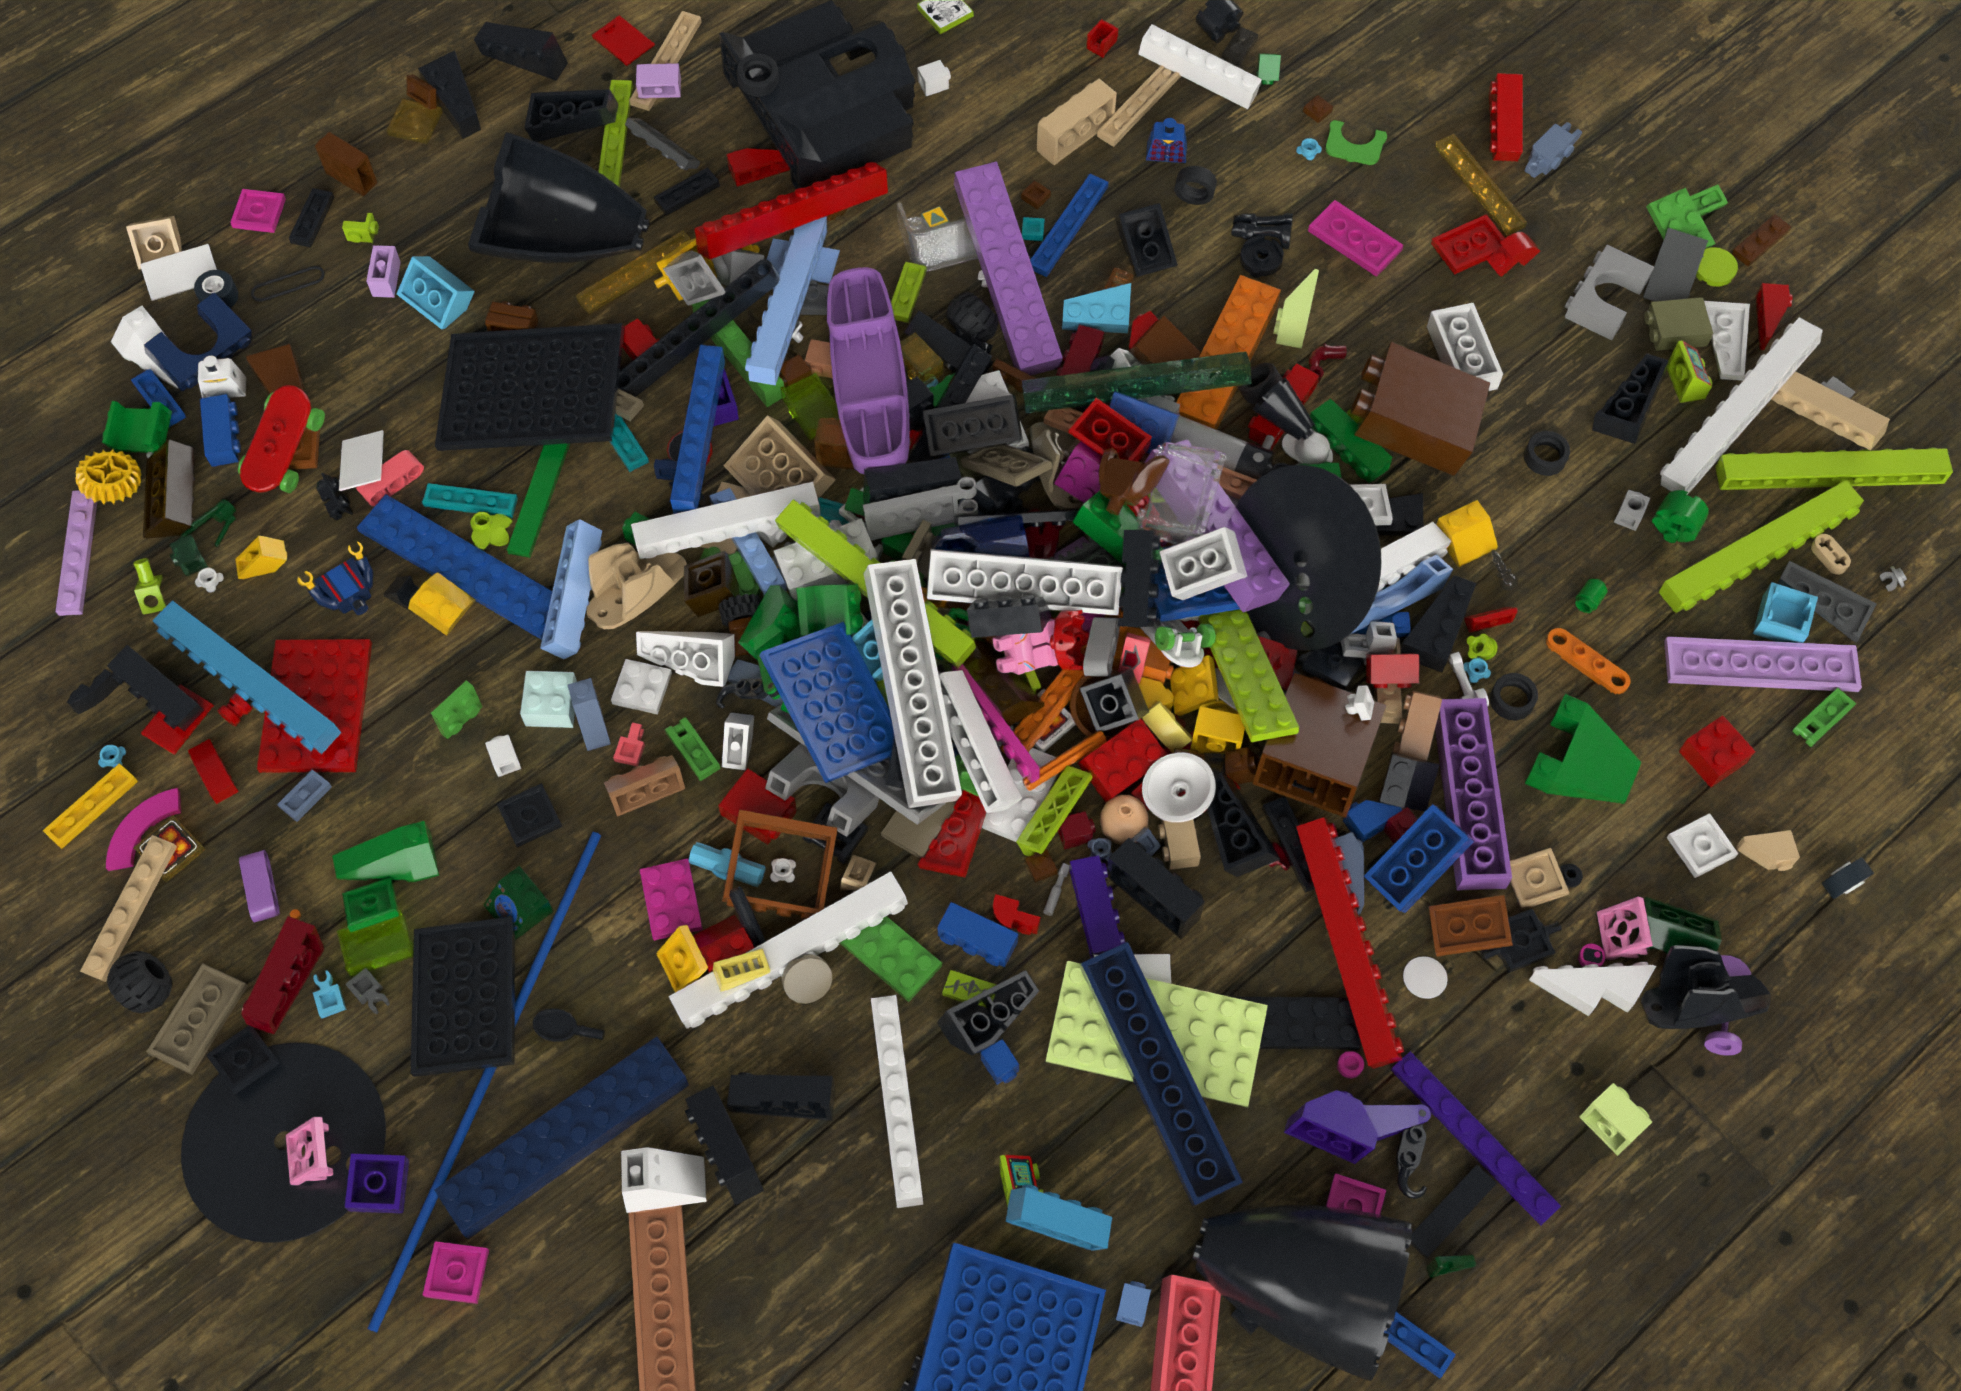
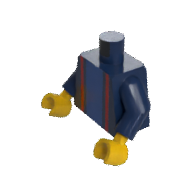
[297,542,373,615]

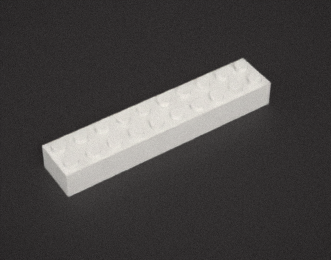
[864,559,962,808]

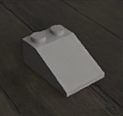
[663,250,726,306]

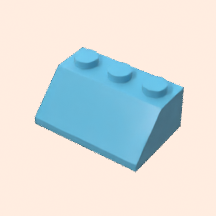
[397,256,475,329]

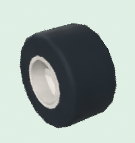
[194,269,239,308]

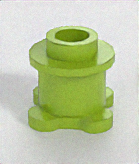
[1467,634,1497,660]

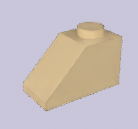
[1736,830,1800,871]

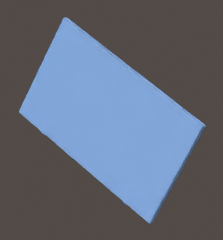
[767,238,840,284]

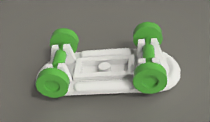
[1120,588,1216,667]

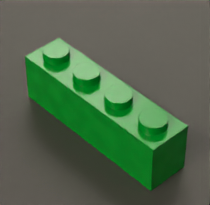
[1310,398,1393,484]

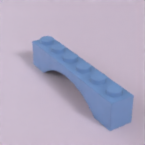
[1351,554,1453,634]

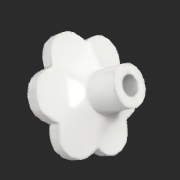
[791,321,804,343]

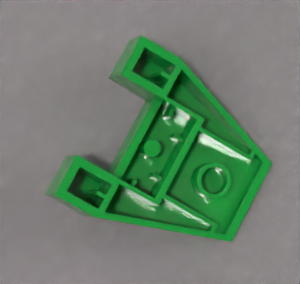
[1525,694,1642,804]

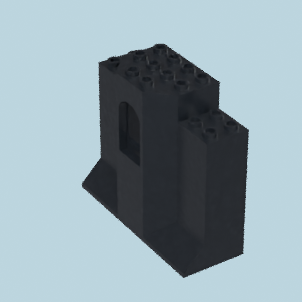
[719,0,915,189]

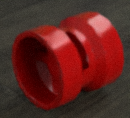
[217,693,253,727]

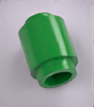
[1575,579,1608,613]

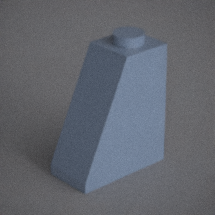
[567,678,611,751]

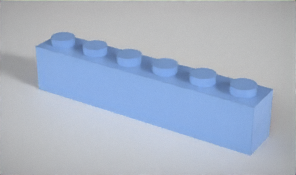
[540,519,602,659]

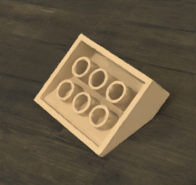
[724,415,836,498]

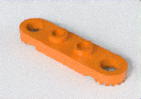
[1546,628,1630,695]

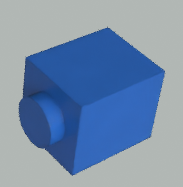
[981,1039,1019,1085]

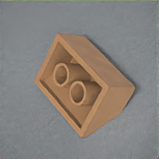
[604,755,685,817]

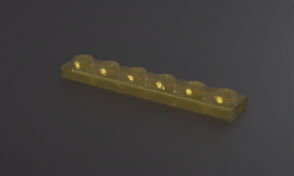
[1435,134,1527,236]
[576,231,691,314]

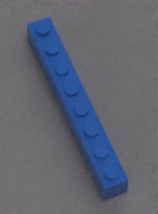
[670,345,725,514]

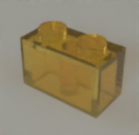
[900,332,943,385]

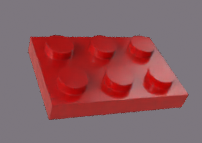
[1431,214,1505,275]

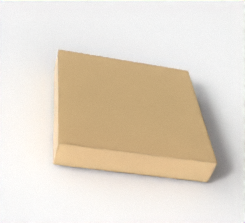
[1510,848,1569,910]

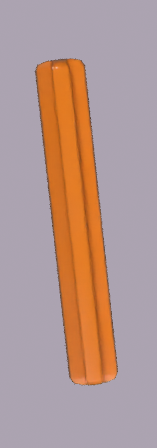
[1023,731,1107,791]

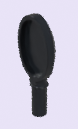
[533,1008,605,1042]

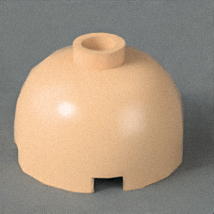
[1100,795,1148,845]

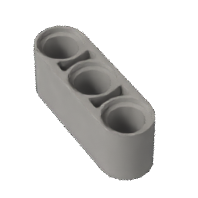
[1083,617,1120,677]

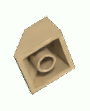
[126,216,182,269]

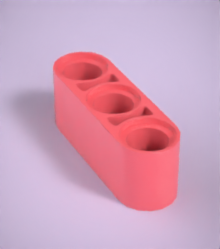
[356,450,424,506]

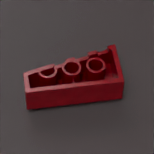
[241,916,325,1034]

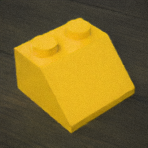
[1436,500,1498,567]
[408,572,476,636]

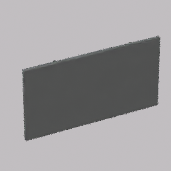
[1643,228,1708,302]

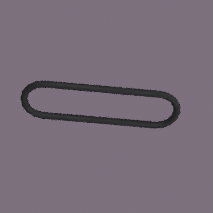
[251,266,325,302]

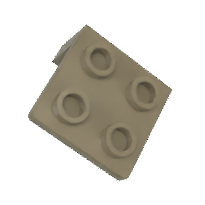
[902,520,964,581]

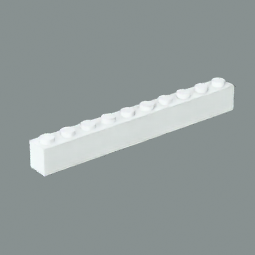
[1660,317,1823,495]
[669,872,908,1029]

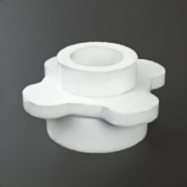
[195,568,224,592]
[770,858,796,883]

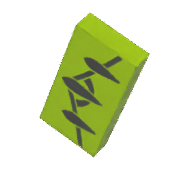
[942,970,996,1007]

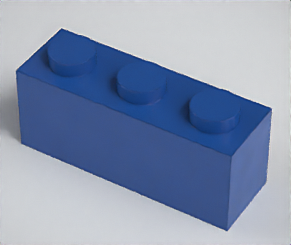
[200,394,241,467]
[937,902,1018,967]

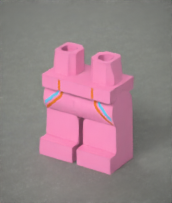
[993,619,1058,675]

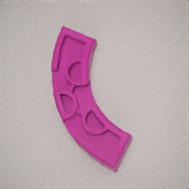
[106,788,181,871]

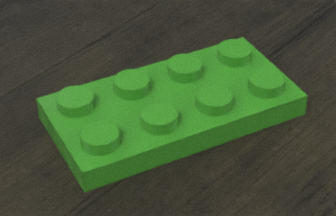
[840,916,942,1002]

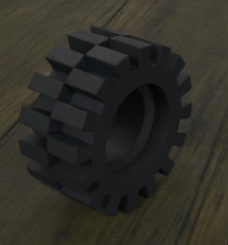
[718,594,761,627]

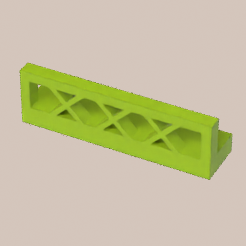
[1016,765,1093,856]

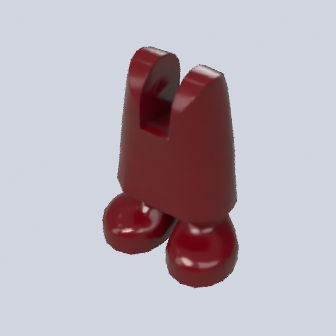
[1021,509,1064,560]

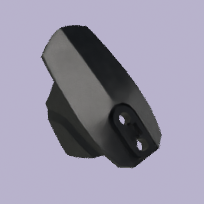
[1641,946,1771,1029]

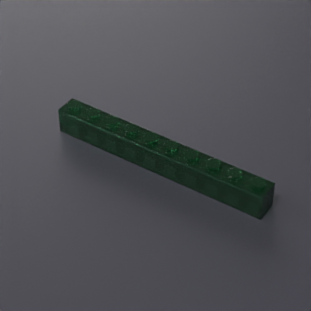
[1022,352,1252,413]

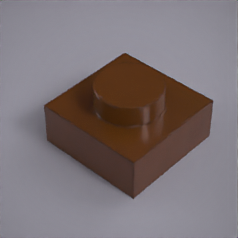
[1303,95,1333,123]
[1021,180,1051,210]
[1025,850,1057,883]

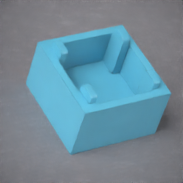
[1753,582,1818,643]

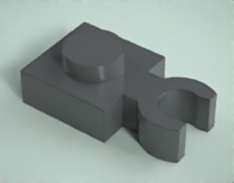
[345,968,390,1014]

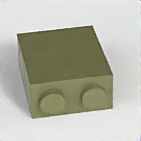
[1644,297,1714,351]

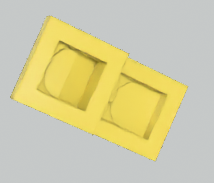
[1142,701,1192,753]

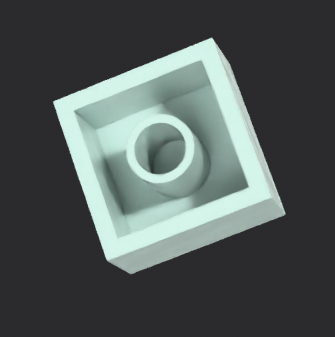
[520,671,577,728]

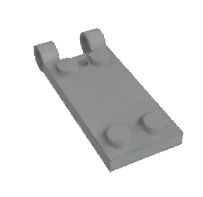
[863,477,978,540]

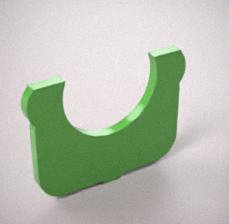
[1325,120,1387,165]

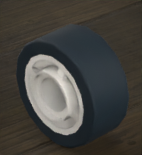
[1822,857,1874,899]

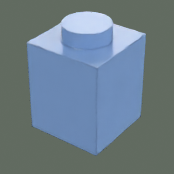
[1116,1281,1151,1327]

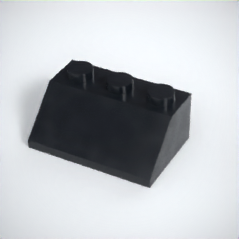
[967,595,1051,638]

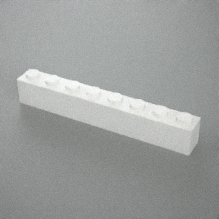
[631,482,821,559]
[871,995,923,1208]

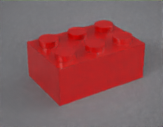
[1077,718,1167,803]

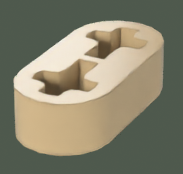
[1811,534,1851,575]

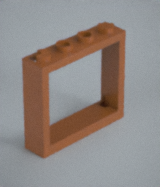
[722,810,837,920]

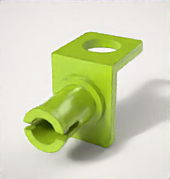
[133,558,166,614]

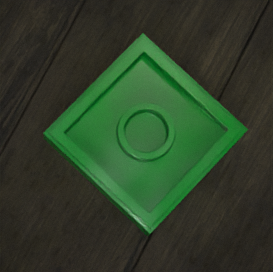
[342,877,399,932]

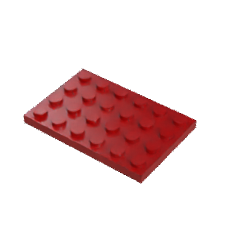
[257,639,372,773]

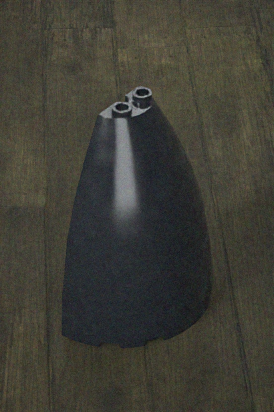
[468,132,650,263]
[1192,1205,1412,1381]

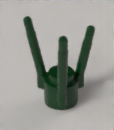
[181,499,236,547]

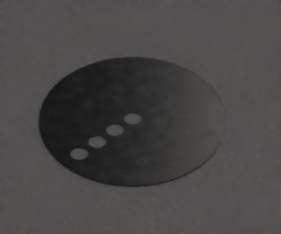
[1236,465,1382,651]
[181,1043,386,1243]

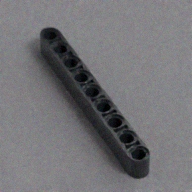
[618,259,780,397]

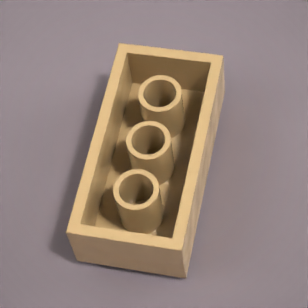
[1037,79,1117,165]

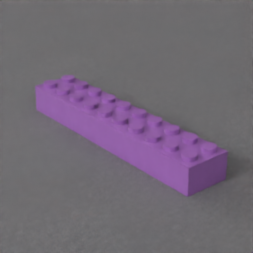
[954,162,1063,376]

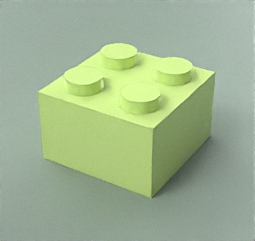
[1580,1083,1652,1156]

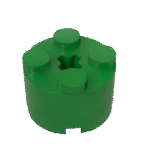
[1652,490,1709,543]

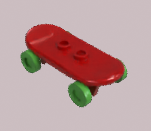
[238,385,325,493]

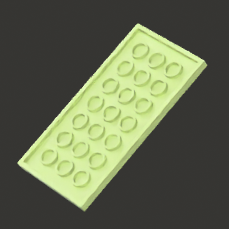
[1045,961,1268,1107]

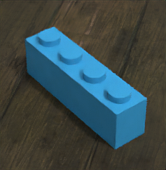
[1005,1185,1112,1251]

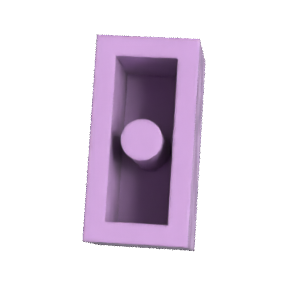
[636,63,681,98]
[367,246,401,297]

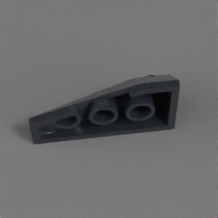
[937,970,1039,1056]

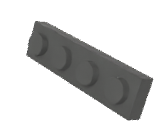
[625,118,701,170]

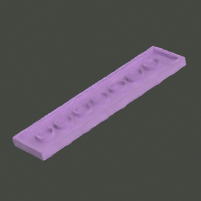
[1664,637,1862,692]

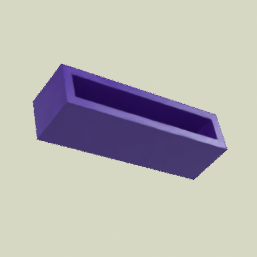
[1069,855,1125,958]

